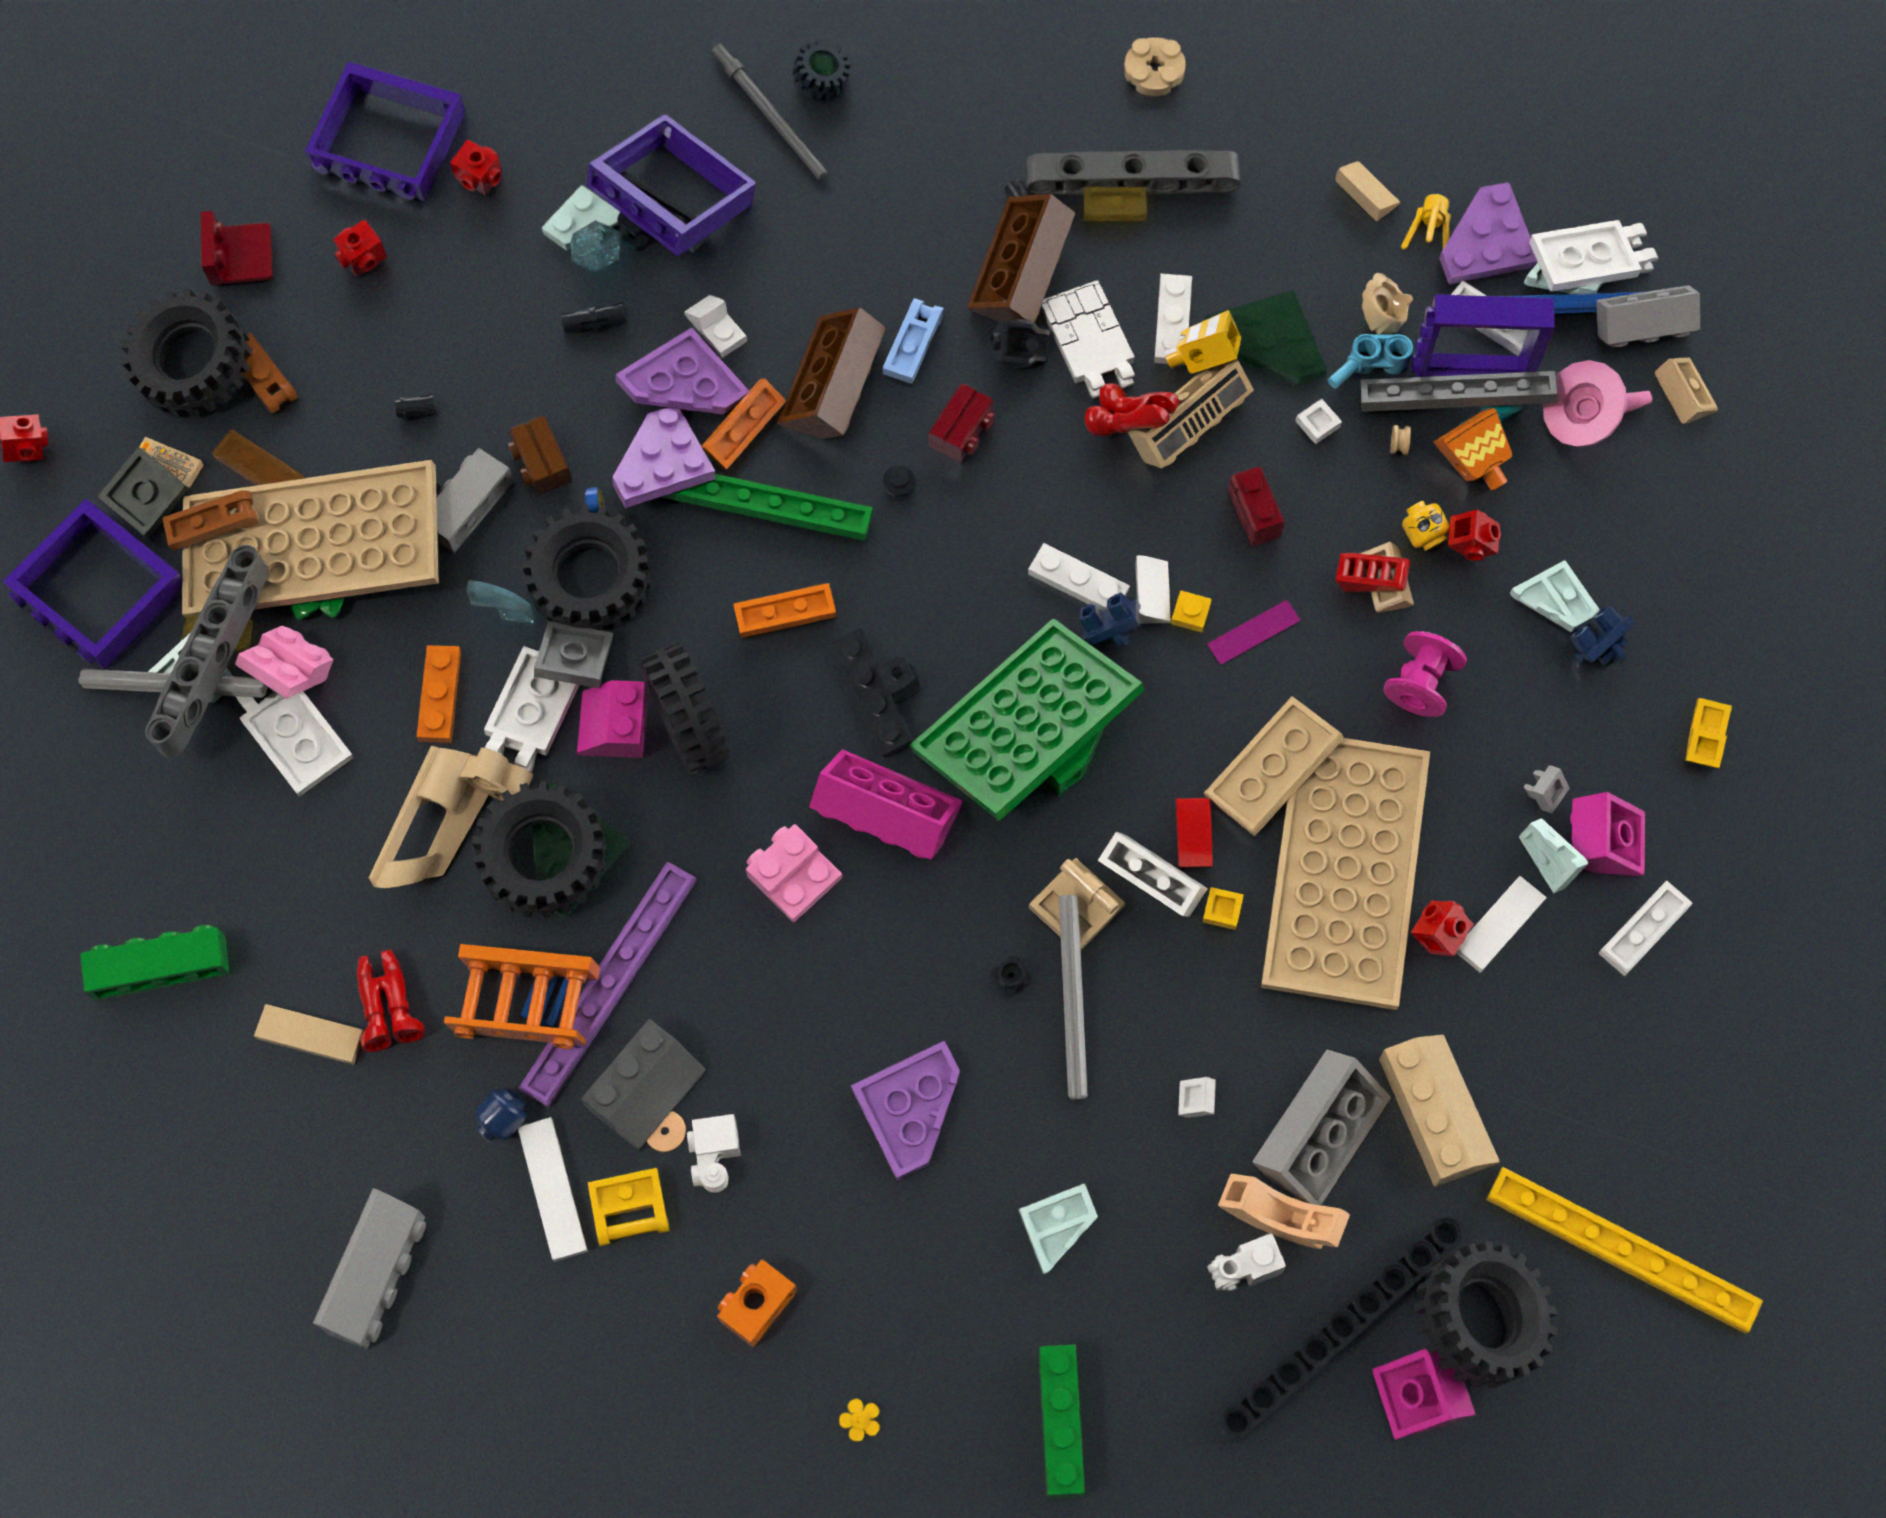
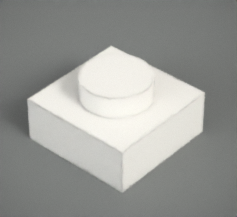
[1296,399,1342,444]
[1178,1077,1216,1118]

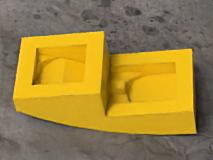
[1685,698,1732,769]

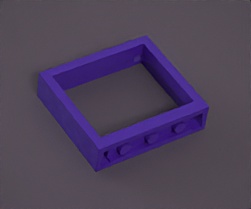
[305,61,466,202]
[586,114,756,256]
[1411,294,1555,377]
[3,499,182,670]

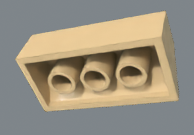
[1379,1035,1500,1187]

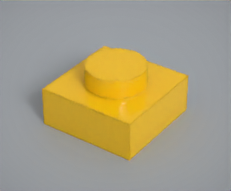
[1171,590,1212,633]
[1202,887,1244,930]

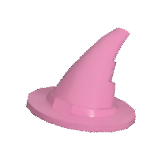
[1543,360,1652,447]

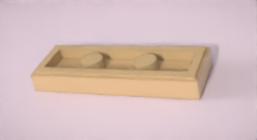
[254,1004,364,1065]

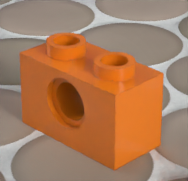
[717,1259,797,1348]

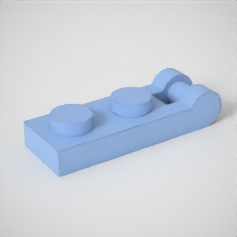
[883,298,944,384]

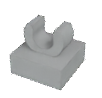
[1524,765,1570,814]

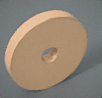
[647,1111,686,1152]

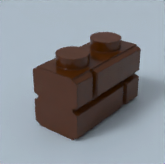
[507,416,573,495]

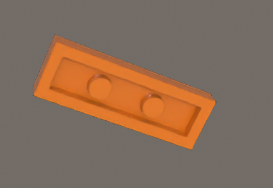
[701,378,786,470]
[733,583,837,638]
[417,645,462,743]

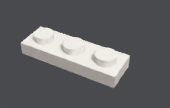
[1154,274,1192,365]
[1028,543,1130,611]

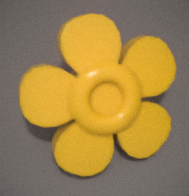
[839,1399,880,1441]

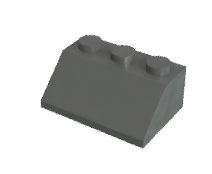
[581,1019,706,1150]

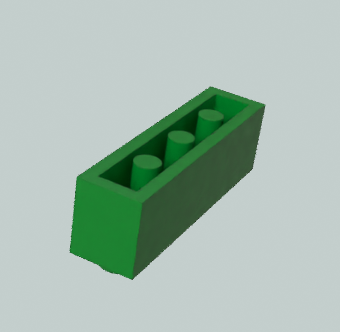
[80,925,230,1001]
[1039,1345,1085,1499]

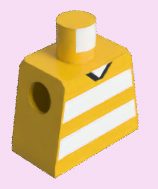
[1165,310,1241,373]

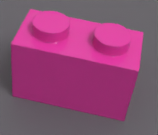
[577,680,649,758]
[1570,792,1645,876]
[1372,1348,1475,1440]

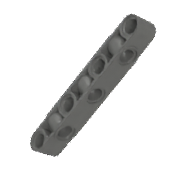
[1026,150,1240,195]
[145,545,269,758]

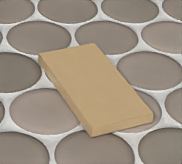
[1204,696,1344,836]

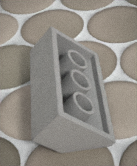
[1252,1049,1391,1206]
[313,1188,426,1349]

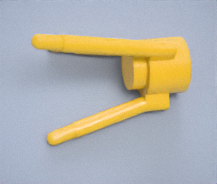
[1401,194,1451,249]

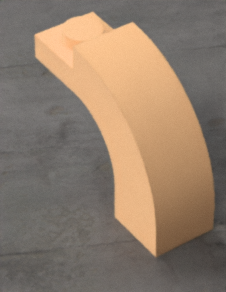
[1218,1174,1350,1249]

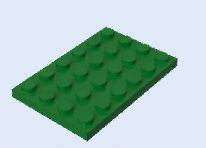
[910,618,1145,821]

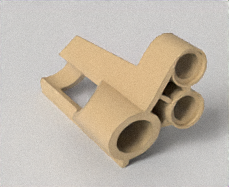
[369,746,533,888]

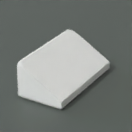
[1135,555,1171,624]

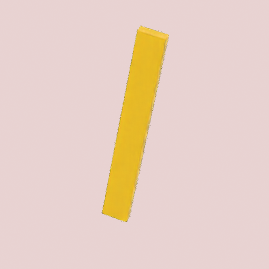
[1486,1167,1763,1334]

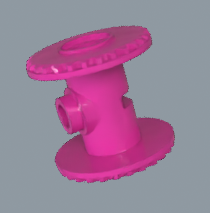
[1384,631,1467,717]

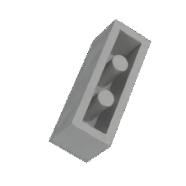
[1596,285,1701,347]
[437,448,514,553]

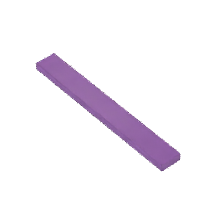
[518,861,697,1108]

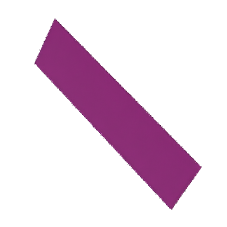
[1207,600,1301,665]

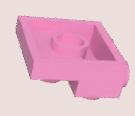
[235,626,334,699]
[746,824,843,923]

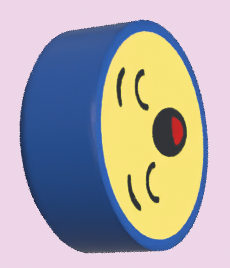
[585,487,605,513]

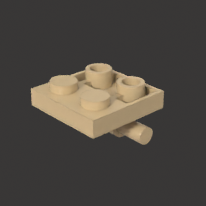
[1029,858,1125,951]

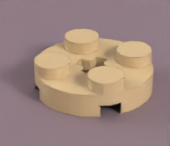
[1124,38,1186,96]

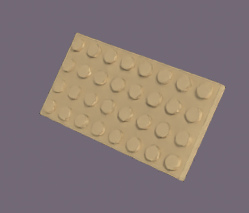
[182,460,439,619]
[1261,738,1430,1010]

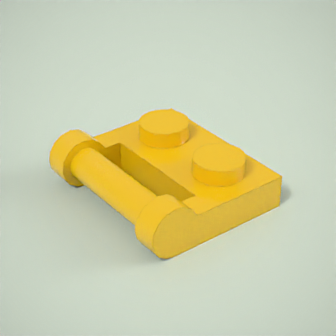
[588,1168,669,1246]

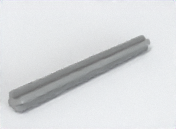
[78,669,268,698]
[1059,895,1088,1100]

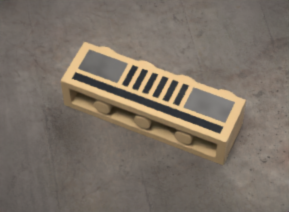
[1128,359,1254,468]

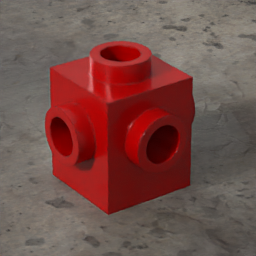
[450,139,503,195]
[333,219,387,276]
[0,414,49,463]
[1448,509,1501,561]
[1411,900,1474,956]

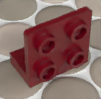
[200,211,273,285]

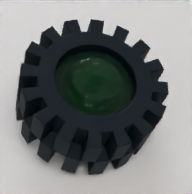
[792,40,851,100]

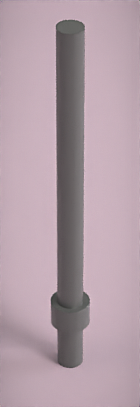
[712,44,828,181]

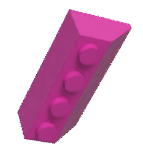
[809,749,963,860]

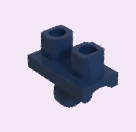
[1080,592,1141,647]
[1570,606,1635,665]

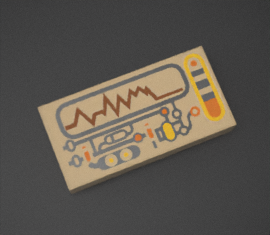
[139,437,203,491]

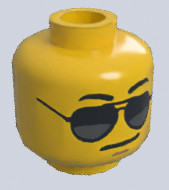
[1402,501,1450,551]

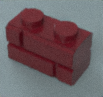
[928,383,996,463]
[1228,467,1285,546]

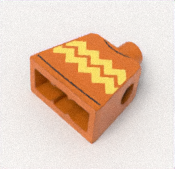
[1433,408,1512,490]

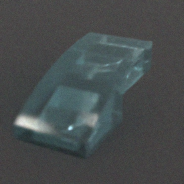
[467,580,535,623]

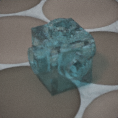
[570,220,620,272]

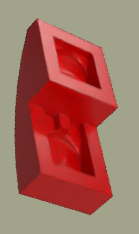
[1176,798,1213,867]

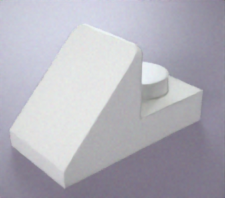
[684,295,747,359]

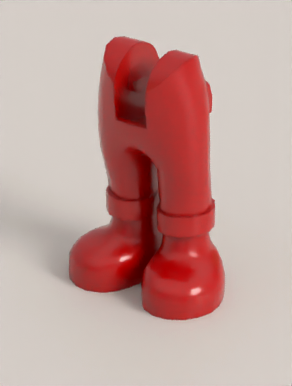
[1085,383,1179,437]
[357,949,426,1052]

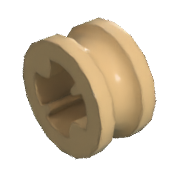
[1390,425,1411,455]

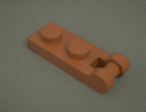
[240,332,298,414]
[162,490,258,551]

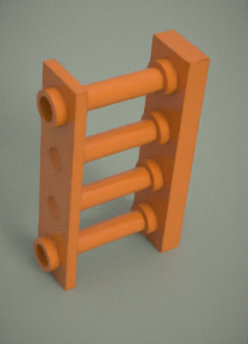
[444,944,600,1050]

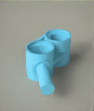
[1328,334,1413,389]

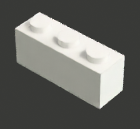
[1098,832,1208,917]

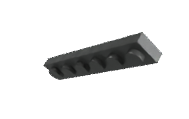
[1361,371,1557,412]

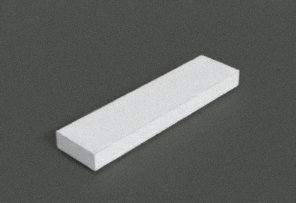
[518,1117,588,1262]

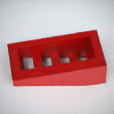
[1336,553,1411,592]

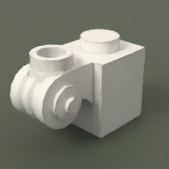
[687,1114,741,1193]
[1207,1233,1286,1291]

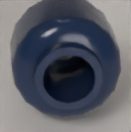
[475,1087,527,1141]

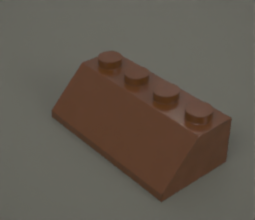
[967,194,1075,323]
[777,307,886,439]

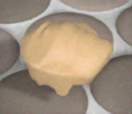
[1362,273,1413,335]

